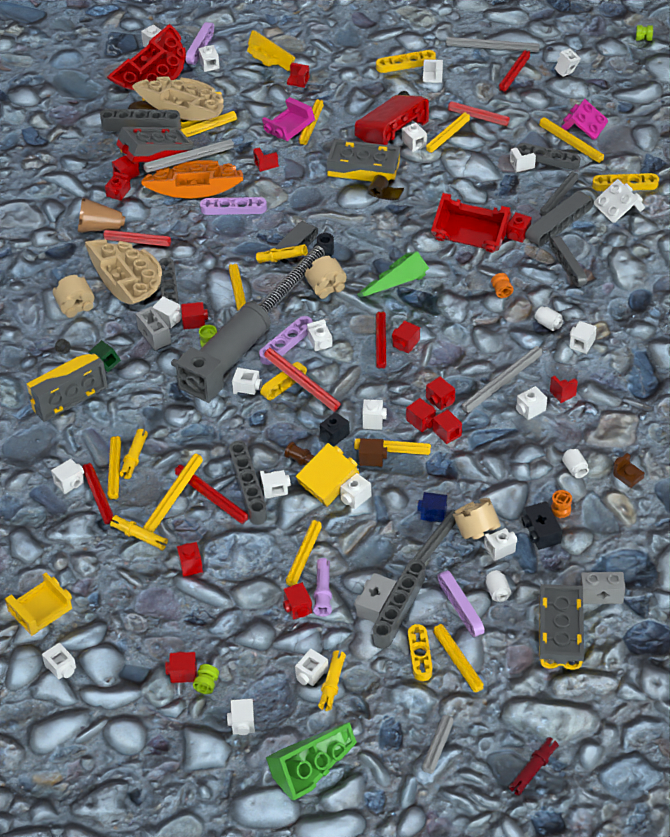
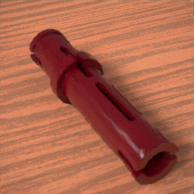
[509,737,559,796]

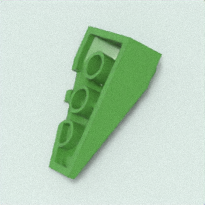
[357,251,430,297]
[266,722,357,800]

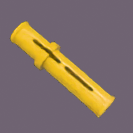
[256,244,308,263]
[119,429,148,479]
[110,515,168,551]
[318,650,346,711]

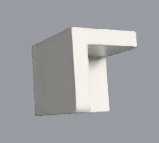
[423,59,443,83]
[510,148,536,172]

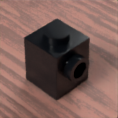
[319,412,350,447]

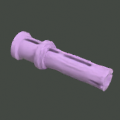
[313,558,332,617]

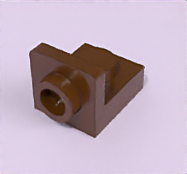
[613,453,645,488]

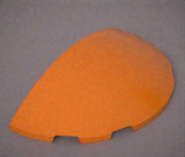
[141,160,243,198]

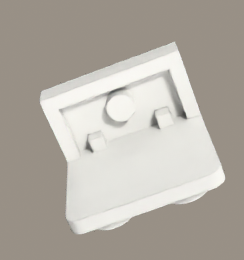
[594,179,645,223]

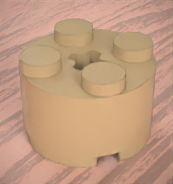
[305,256,347,299]
[53,275,94,318]
[453,498,501,540]

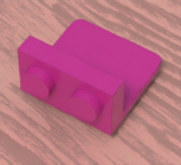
[561,99,608,140]

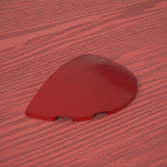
[107,24,186,90]

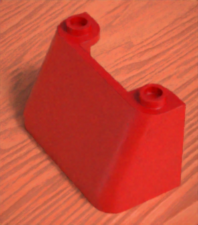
[355,95,429,145]
[431,193,512,253]

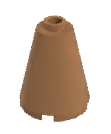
[78,198,125,233]

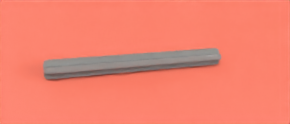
[446,37,540,52]
[143,139,234,173]
[462,346,542,413]

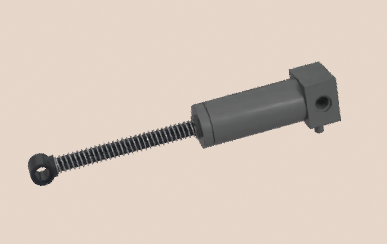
[171,233,334,403]

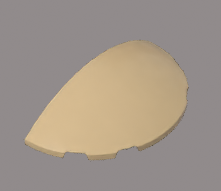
[133,77,224,121]
[85,240,162,304]

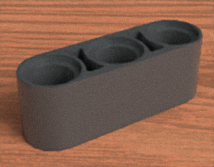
[276,221,318,262]

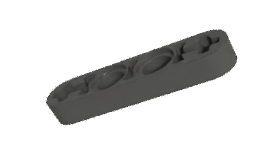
[516,143,581,170]
[549,236,587,287]
[159,258,179,304]

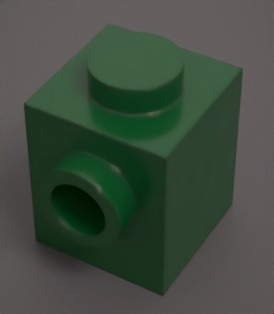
[88,340,121,372]

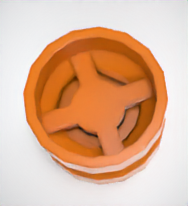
[491,273,514,298]
[551,490,572,518]

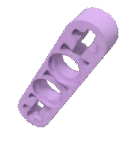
[186,22,214,65]
[200,197,267,215]
[259,316,313,365]
[437,570,485,637]

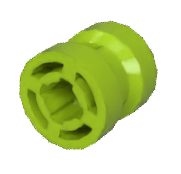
[636,25,653,41]
[199,325,217,347]
[193,664,220,694]

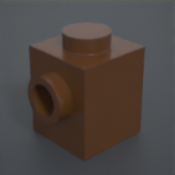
[359,438,387,467]

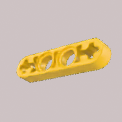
[376,50,436,73]
[592,173,659,191]

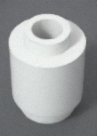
[535,306,563,331]
[562,449,589,478]
[486,570,512,602]

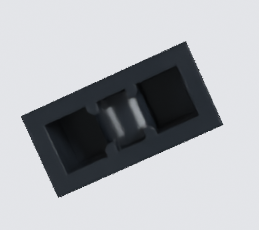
[521,501,562,550]

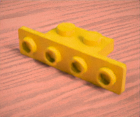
[247,30,295,71]

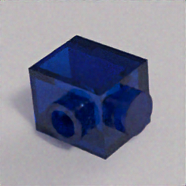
[417,492,448,522]

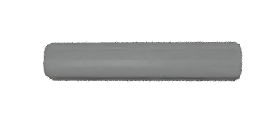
[422,715,454,774]

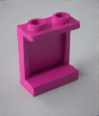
[262,97,315,141]

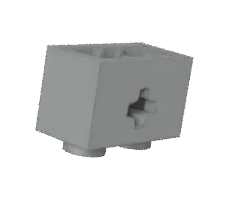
[136,306,171,350]
[580,572,625,604]
[354,573,397,623]

